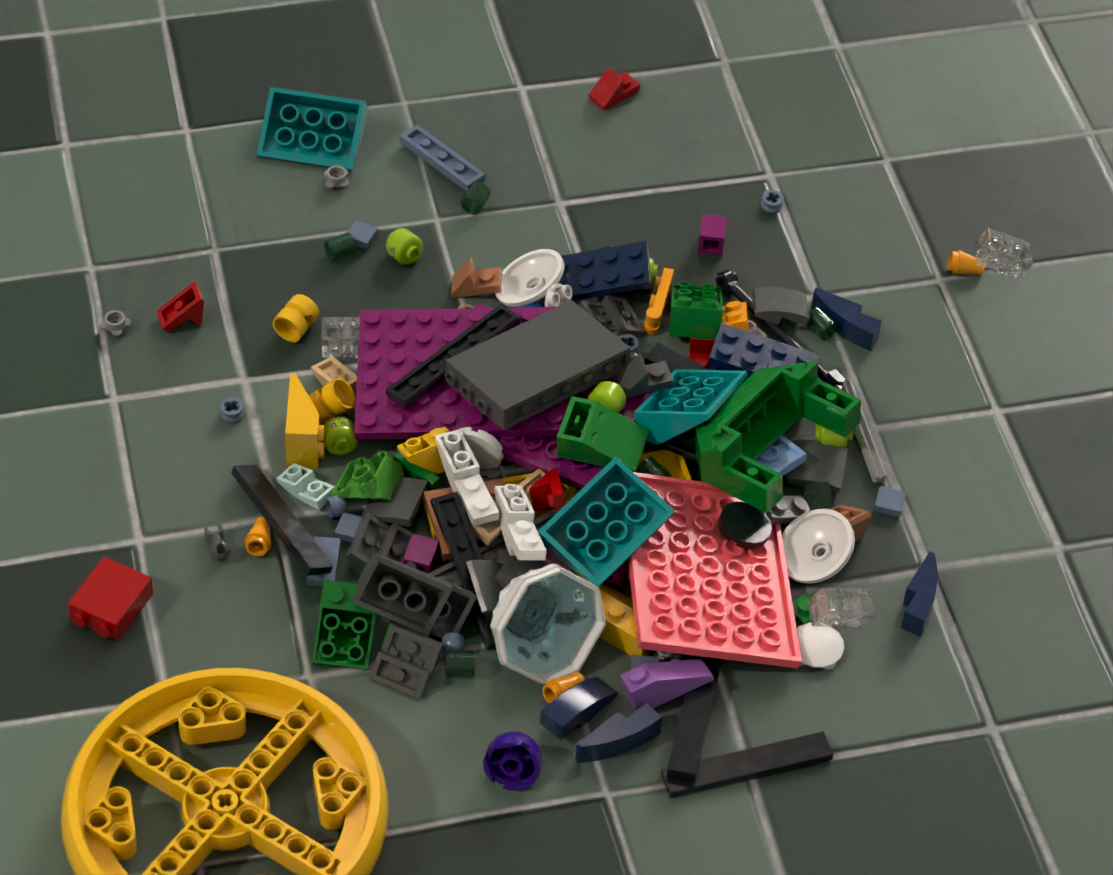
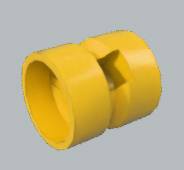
[272,294,320,343]
[309,378,356,424]

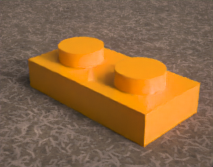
[722,301,749,331]

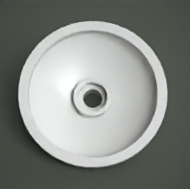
[495,249,564,307]
[782,509,855,584]

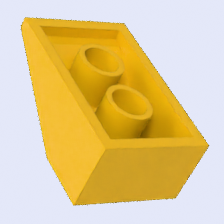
[285,373,325,469]

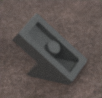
[615,354,674,398]

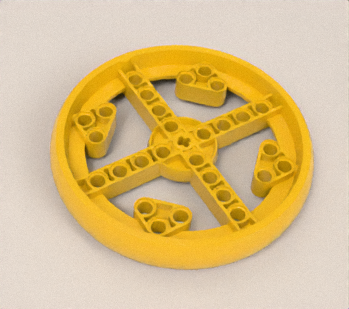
[61,668,389,875]

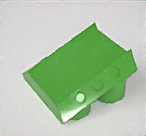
[331,451,404,501]

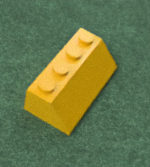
[549,570,651,656]

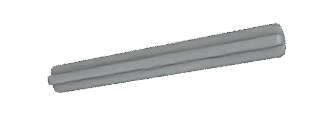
[842,380,887,484]

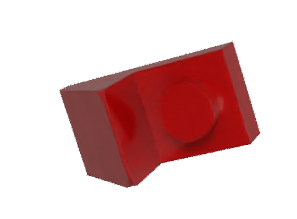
[589,68,640,110]
[156,281,204,333]
[689,337,715,370]
[529,468,566,512]

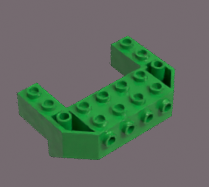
[695,361,861,513]

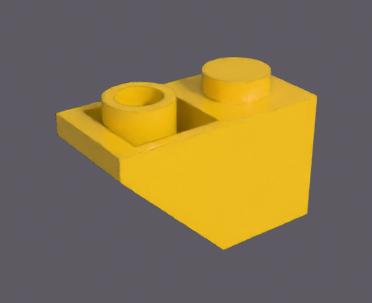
[397,427,450,474]

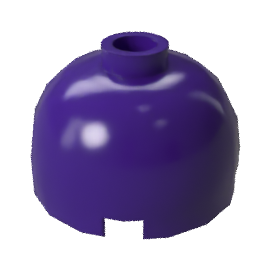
[483,731,542,790]

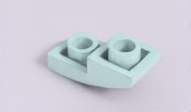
[276,463,335,510]

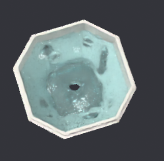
[490,564,606,685]

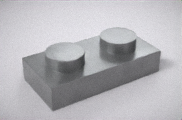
[766,496,811,524]

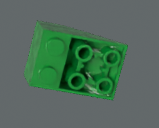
[669,282,723,339]
[557,396,649,472]
[312,580,379,670]

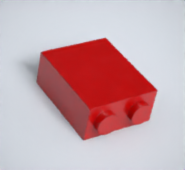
[68,557,153,642]

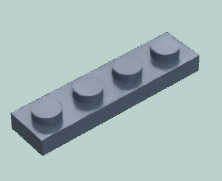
[400,124,485,193]

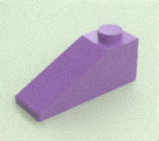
[620,659,714,711]

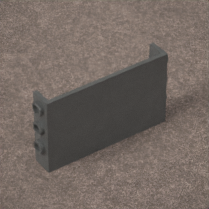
[445,300,630,430]

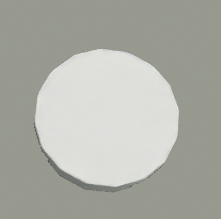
[460,427,504,469]

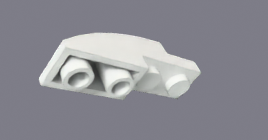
[435,429,499,527]
[495,484,547,560]

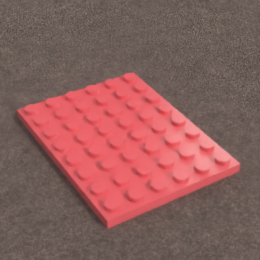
[628,472,802,669]

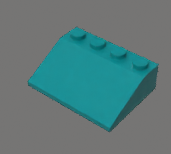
[257,87,368,171]
[634,370,748,445]
[538,457,675,587]

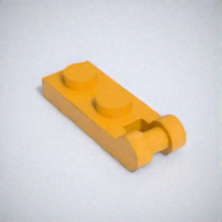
[644,268,674,335]

